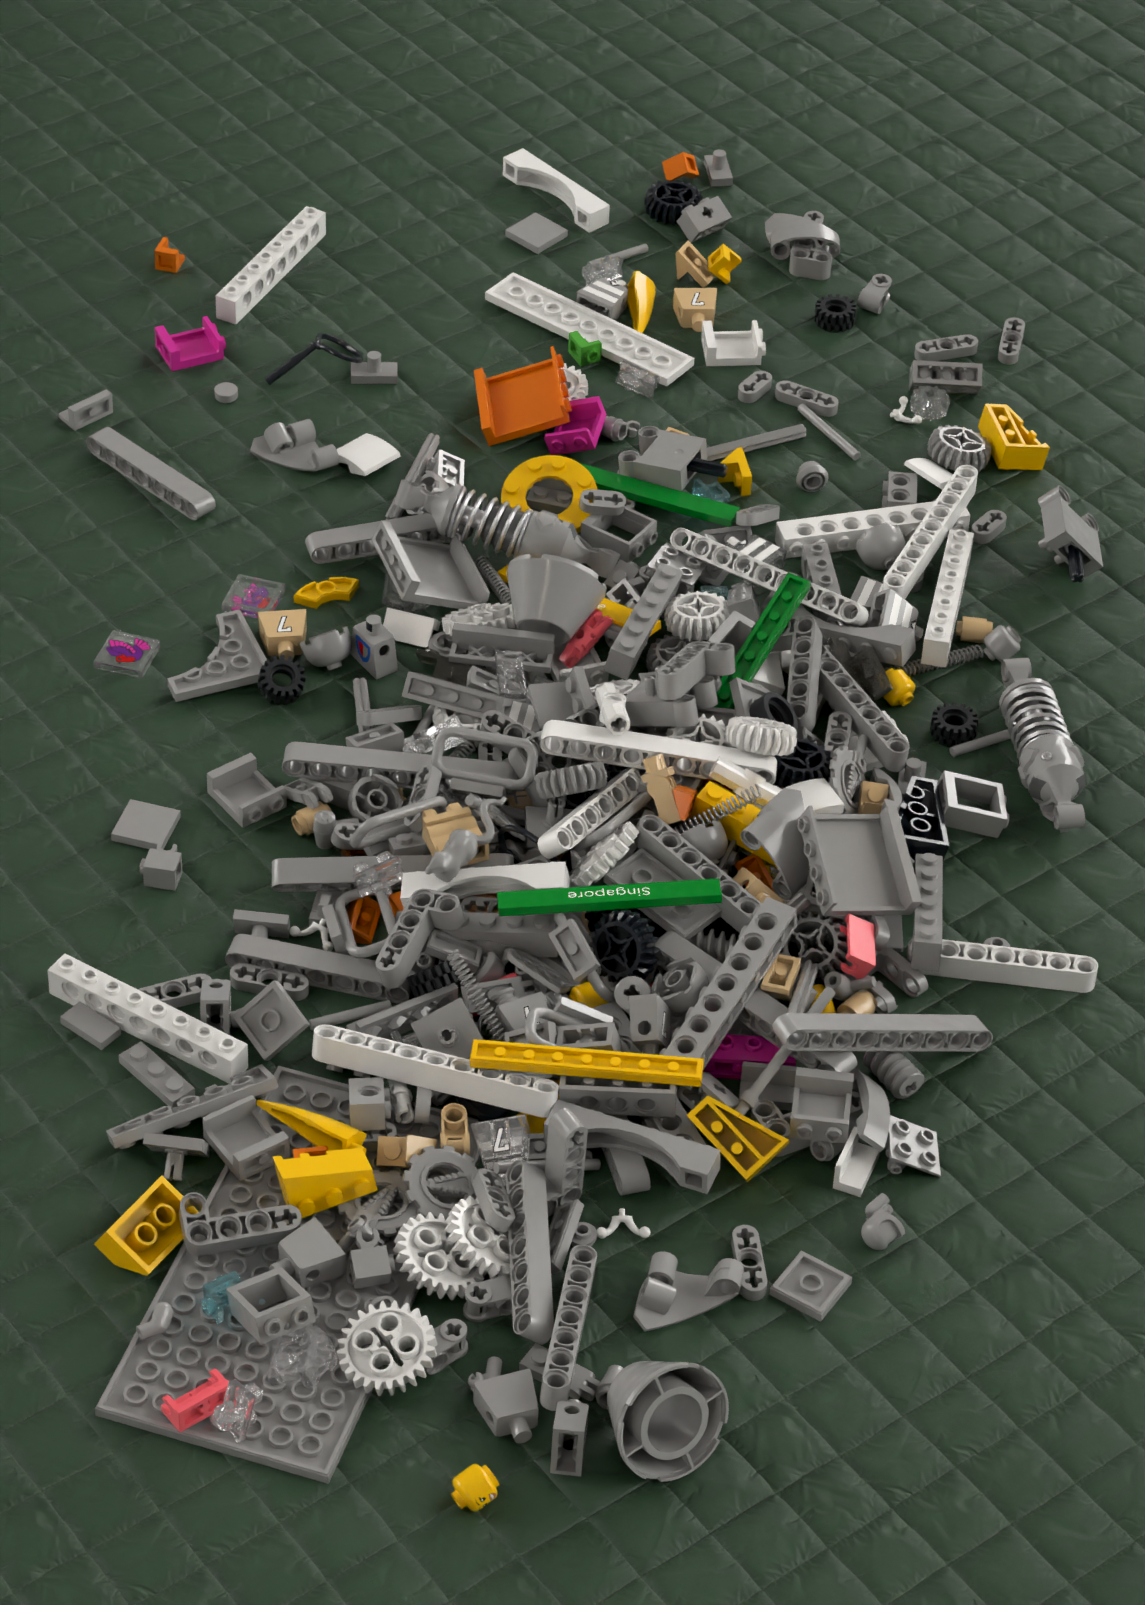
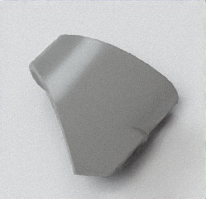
[765,213,841,260]
[250,419,339,471]
[740,788,809,900]
[633,1252,744,1332]

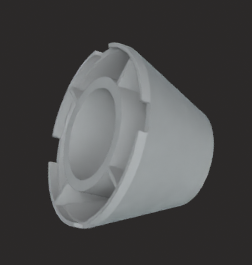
[507,554,607,646]
[607,1361,729,1482]

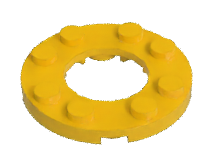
[501,455,597,534]

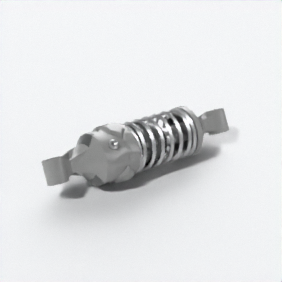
[394,479,620,578]
[999,658,1086,833]

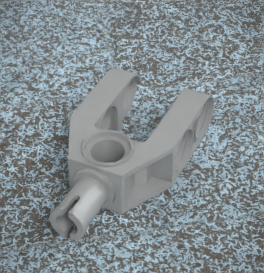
[827,938,928,1014]

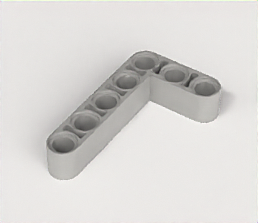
[753,615,822,731]
[508,702,606,807]

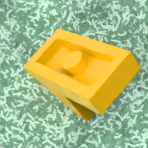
[718,447,752,496]

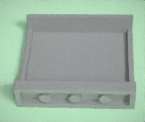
[372,520,490,609]
[798,806,922,916]

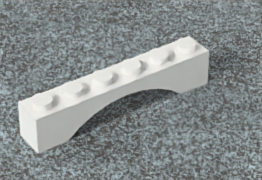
[503,148,610,233]
[400,862,570,909]

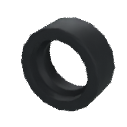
[749,692,798,731]

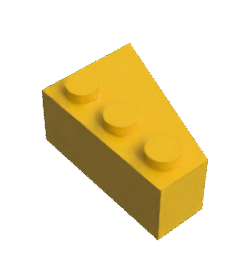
[978,404,1050,470]
[687,1096,790,1182]
[272,1147,378,1218]

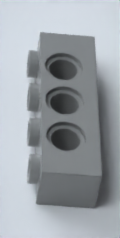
[801,543,842,625]
[559,1075,677,1117]

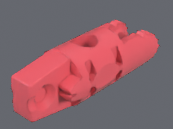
[558,609,613,668]

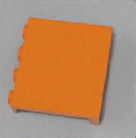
[474,346,572,446]

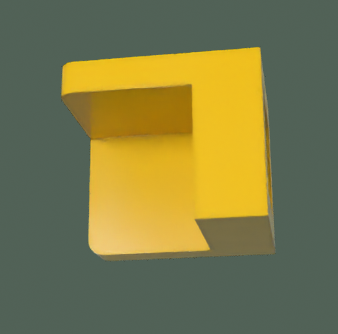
[708,244,742,284]

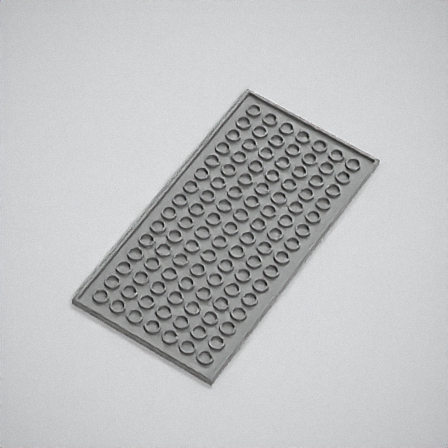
[95,1066,494,1484]

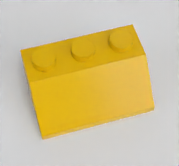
[94,1175,199,1276]

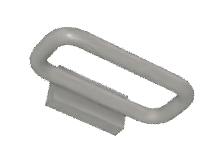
[431,727,538,800]
[573,791,652,857]
[350,796,447,856]
[322,884,396,958]
[548,912,617,1002]
[525,996,630,1052]

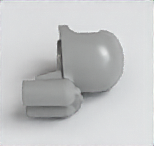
[861,1193,905,1250]

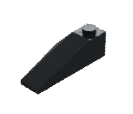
[898,776,949,860]

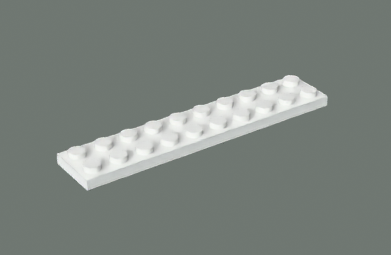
[485,272,694,386]

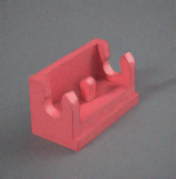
[840,914,876,979]
[161,1368,232,1433]

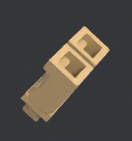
[641,753,681,825]
[422,802,489,865]

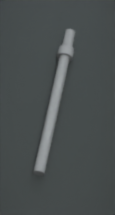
[734,986,836,1115]

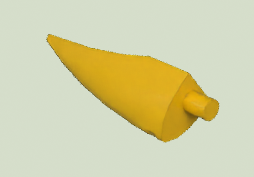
[627,271,655,333]
[256,1100,367,1154]

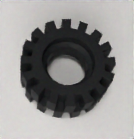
[814,294,856,333]
[258,655,306,705]
[930,702,978,747]
[407,960,459,998]

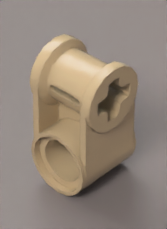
[440,1103,470,1156]

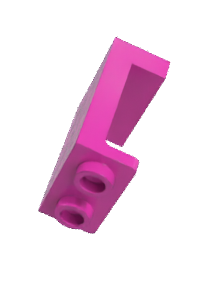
[155,316,226,371]
[544,396,607,455]

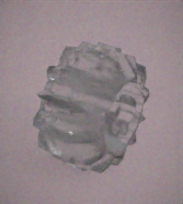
[910,384,950,421]

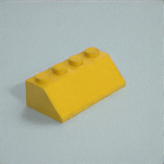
[690,781,777,867]

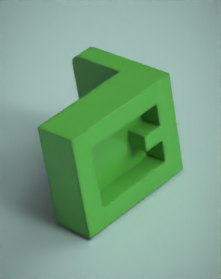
[568,331,602,366]

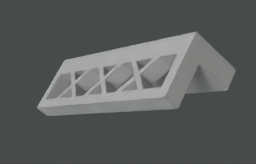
[449,623,555,673]
[402,671,513,718]
[346,983,458,1039]

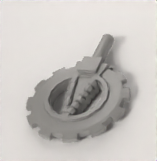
[829,734,869,814]
[465,793,527,842]
[403,1145,506,1221]
[337,1169,419,1252]

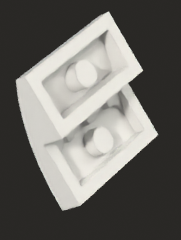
[336,433,401,476]
[904,458,953,490]
[786,778,844,814]

